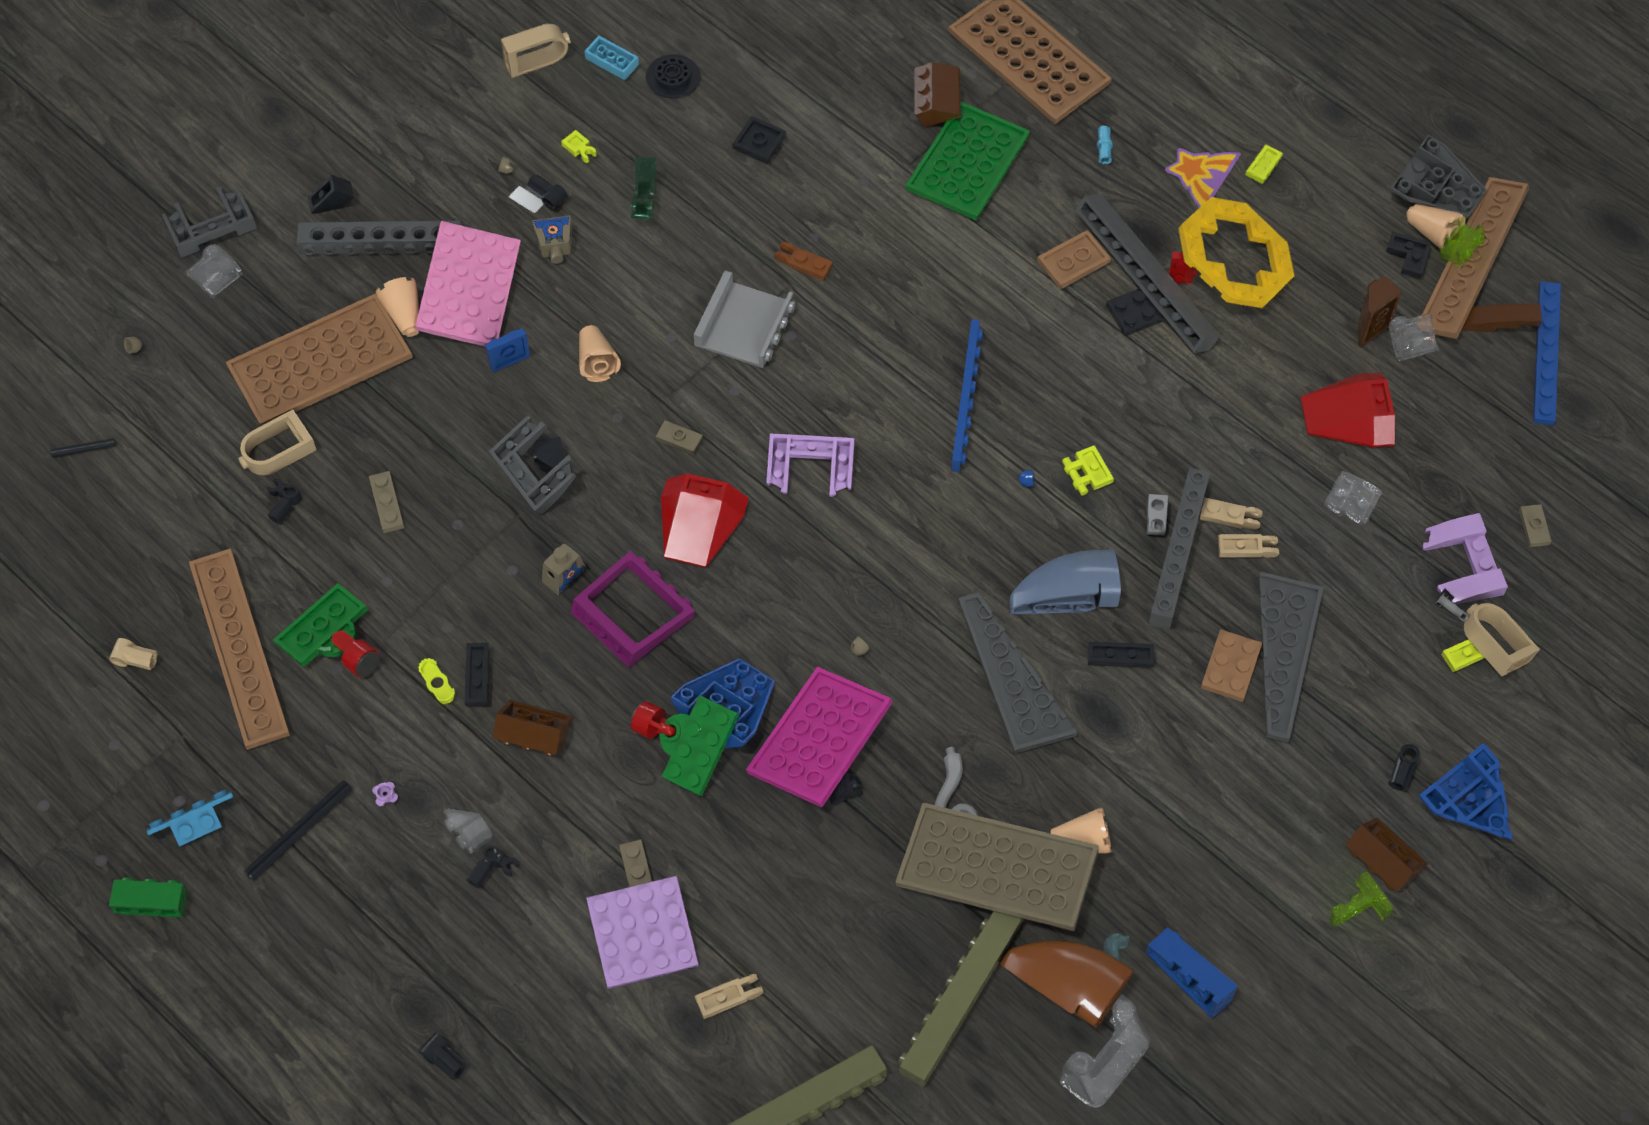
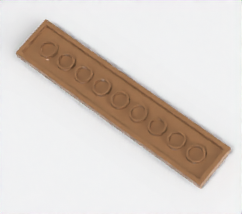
[1417,177,1529,339]
[189,548,290,750]

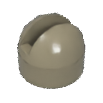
[499,156,515,174]
[124,336,142,354]
[851,637,870,656]

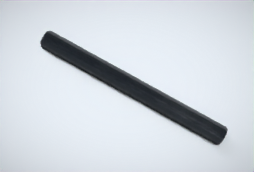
[244,780,351,880]

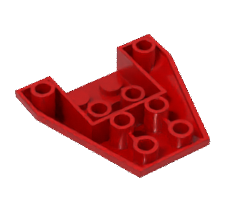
[1300,372,1395,448]
[661,473,749,568]

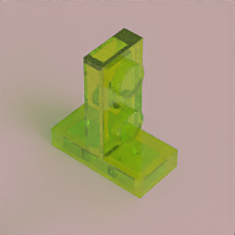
[1329,871,1394,928]

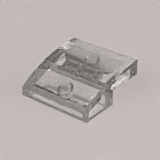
[1324,471,1383,526]

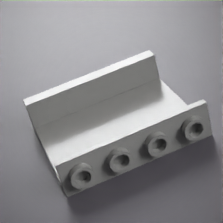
[694,271,796,368]

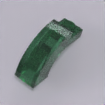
[631,157,657,219]

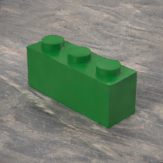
[109,878,187,918]

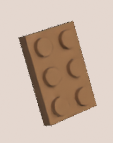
[1037,230,1111,290]
[1201,629,1262,702]

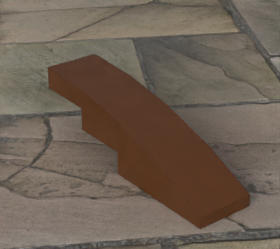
[1461,304,1542,332]

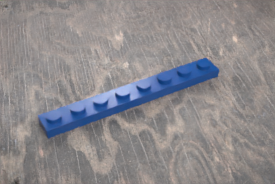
[1533,281,1561,426]
[951,319,983,472]

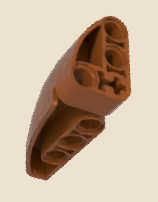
[1000,941,1134,1028]

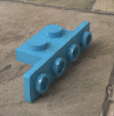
[146,790,234,846]

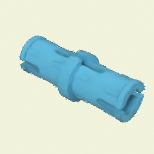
[1097,126,1113,164]

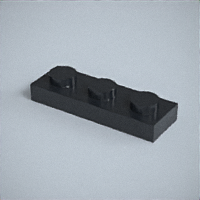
[465,642,489,706]
[1087,642,1154,668]

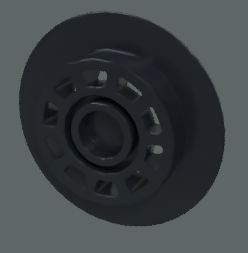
[646,54,700,98]

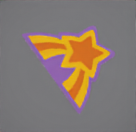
[1165,148,1241,208]

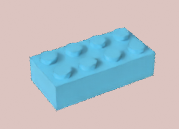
[585,36,639,80]

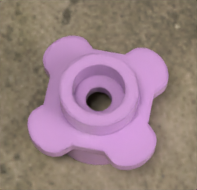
[373,782,398,806]

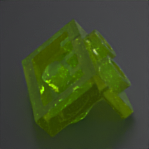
[1440,225,1485,266]

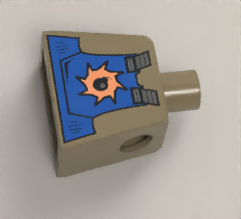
[532,216,572,264]
[542,544,586,595]

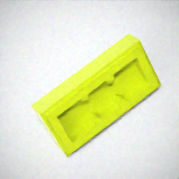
[1246,145,1283,184]

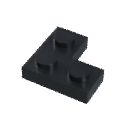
[1386,231,1432,279]

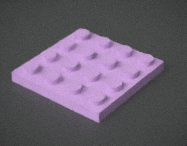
[586,876,698,989]

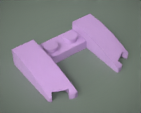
[766,434,854,497]
[1422,513,1508,605]

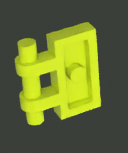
[1062,445,1114,496]

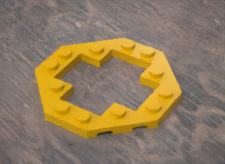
[1178,197,1294,308]

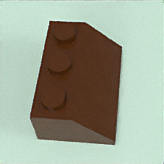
[914,62,961,128]
[1358,276,1402,348]
[492,700,573,755]
[1345,817,1428,892]

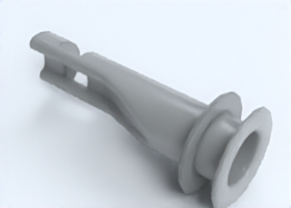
[1436,594,1469,623]

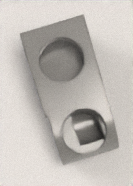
[1146,494,1168,536]

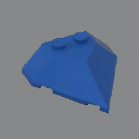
[1418,743,1513,840]

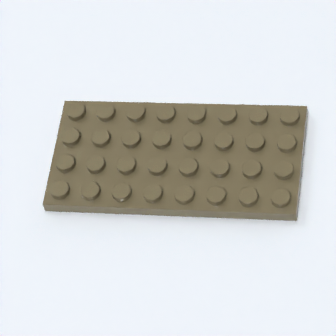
[895,803,1099,931]

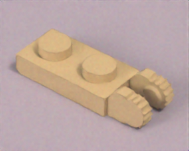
[1200,497,1263,530]
[1217,534,1279,558]
[695,974,764,1019]

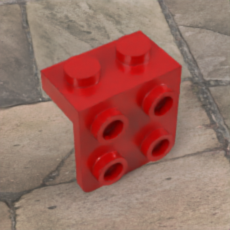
[1168,252,1198,284]

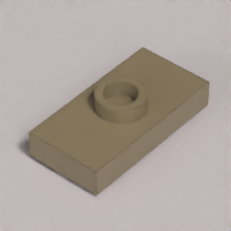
[656,421,703,455]
[1519,504,1552,547]

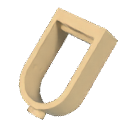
[501,24,570,78]
[238,409,316,475]
[1464,603,1540,676]

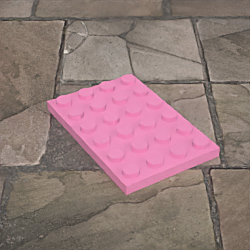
[415,221,521,346]

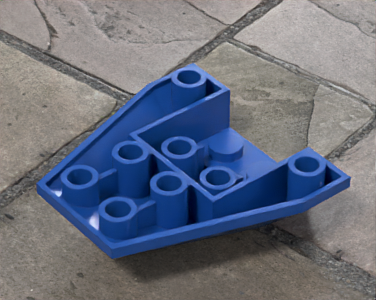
[670,658,775,748]

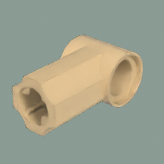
[109,638,157,670]

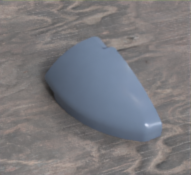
[1009,549,1121,615]

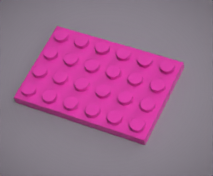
[746,667,892,808]

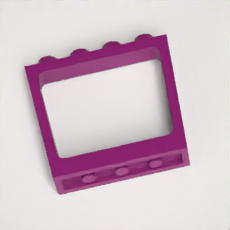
[571,551,695,668]

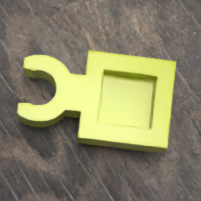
[561,130,597,163]

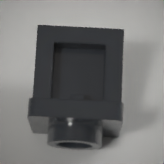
[829,772,863,805]

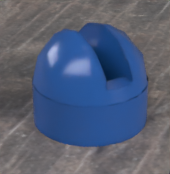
[1019,469,1034,487]

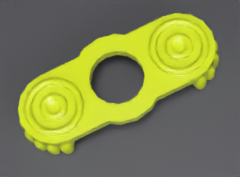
[418,658,455,704]

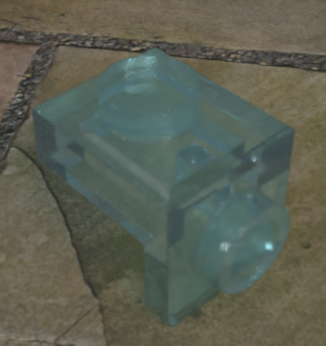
[1104,934,1129,961]

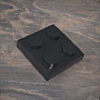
[732,116,786,163]
[1106,288,1162,337]

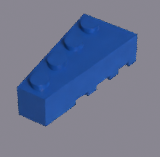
[1146,927,1238,1019]

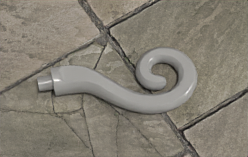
[935,747,978,816]

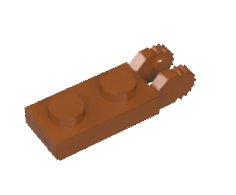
[774,241,833,281]

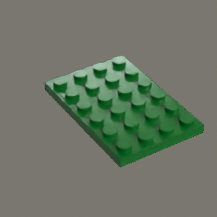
[905,101,1030,221]

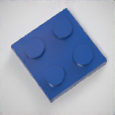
[485,328,530,373]

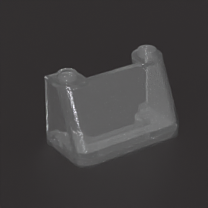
[1059,995,1150,1108]

